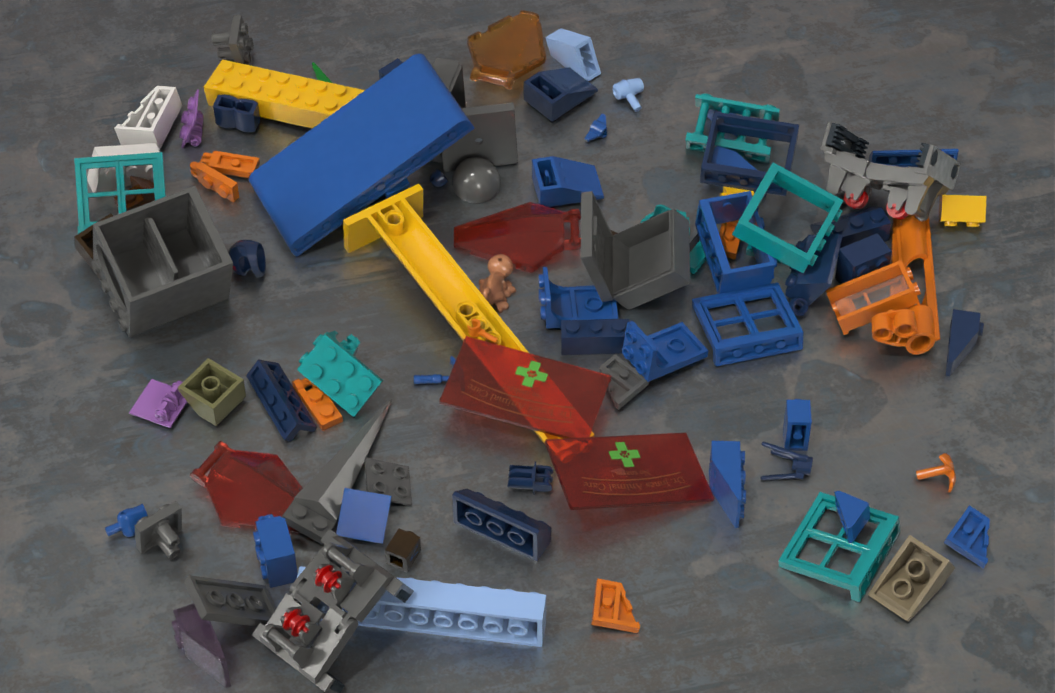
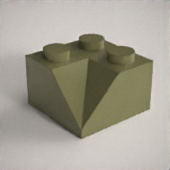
[178,358,246,426]

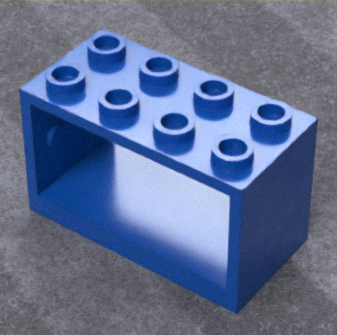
[695,191,777,294]

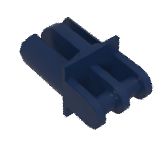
[507,461,554,495]

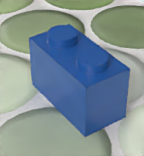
[783,399,812,451]

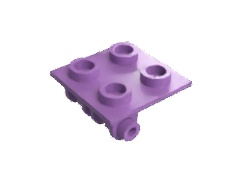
[179,89,204,148]
[129,379,187,428]

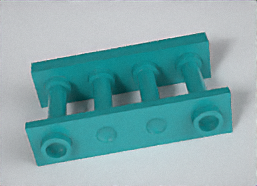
[685,94,780,164]

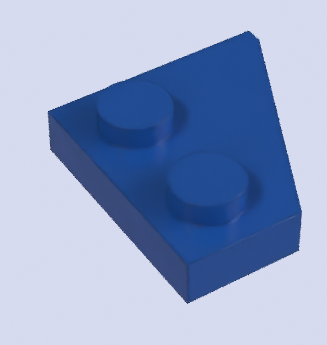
[944,505,990,569]

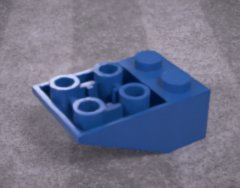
[532,156,604,208]
[709,441,746,528]

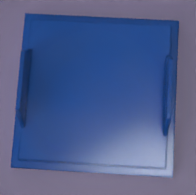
[336,488,392,544]

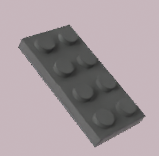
[184,575,276,626]

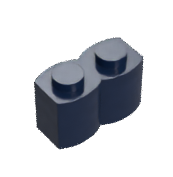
[213,95,260,132]

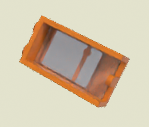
[826,260,921,335]

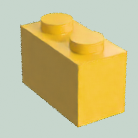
[938,195,986,227]

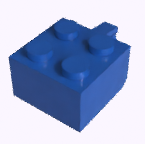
[253,514,298,588]

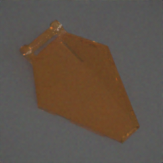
[467,10,546,90]

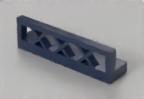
[246,359,317,441]

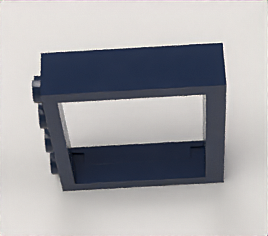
[700,112,799,196]

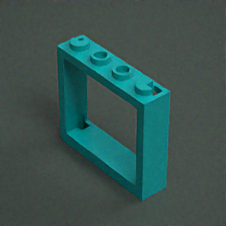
[732,162,843,273]

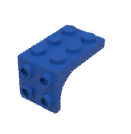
[538,267,618,329]
[622,321,709,382]

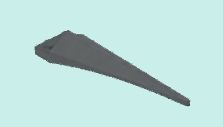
[282,399,392,545]

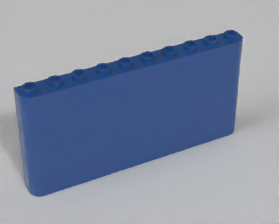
[249,54,475,257]

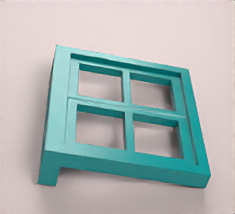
[74,152,166,234]
[778,492,901,602]

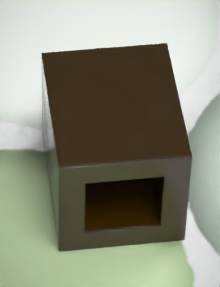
[385,528,421,572]

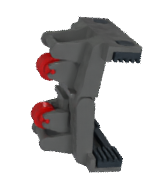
[820,122,961,221]
[252,529,414,693]

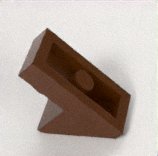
[114,176,155,211]

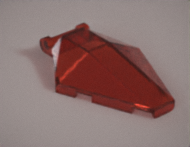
[454,202,581,273]
[190,441,303,535]

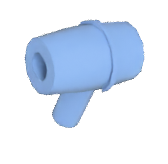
[612,78,644,112]

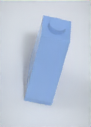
[545,28,601,82]

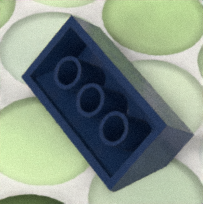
[452,488,552,562]

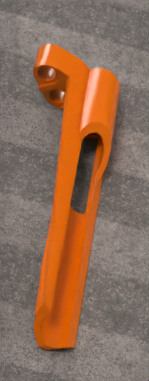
[871,215,940,355]

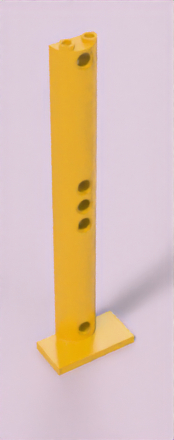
[343,184,595,465]

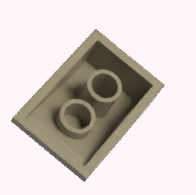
[867,535,955,622]

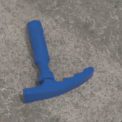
[414,356,465,392]

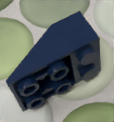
[524,67,598,122]

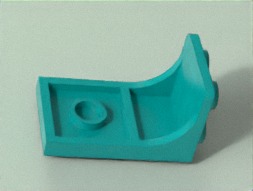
[297,331,384,417]

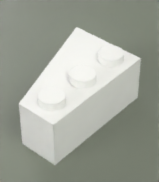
[114,86,182,150]
[87,143,160,193]

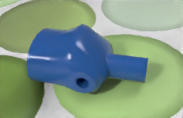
[105,504,148,537]

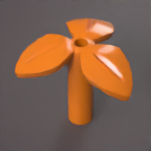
[916,453,956,493]

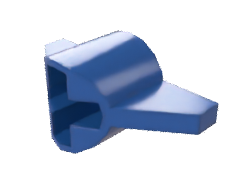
[584,114,607,142]

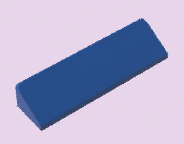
[869,149,959,167]

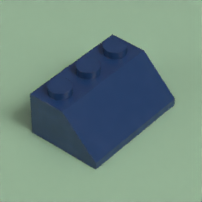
[810,207,891,248]
[785,234,843,307]

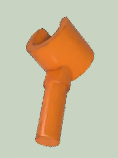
[467,319,498,344]

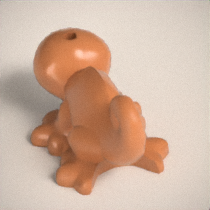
[479,254,516,313]

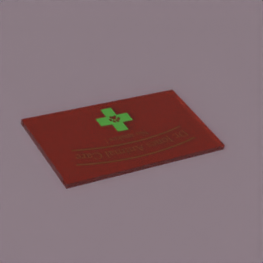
[439,336,611,445]
[544,433,714,510]

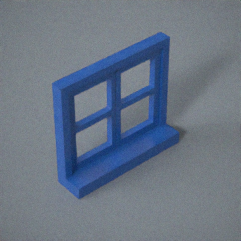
[692,282,804,366]

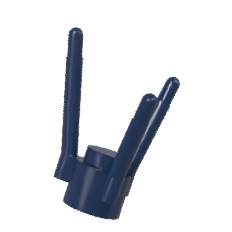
[761,441,813,480]

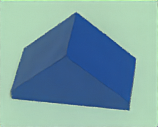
[834,491,870,543]

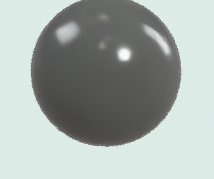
[452,157,500,203]

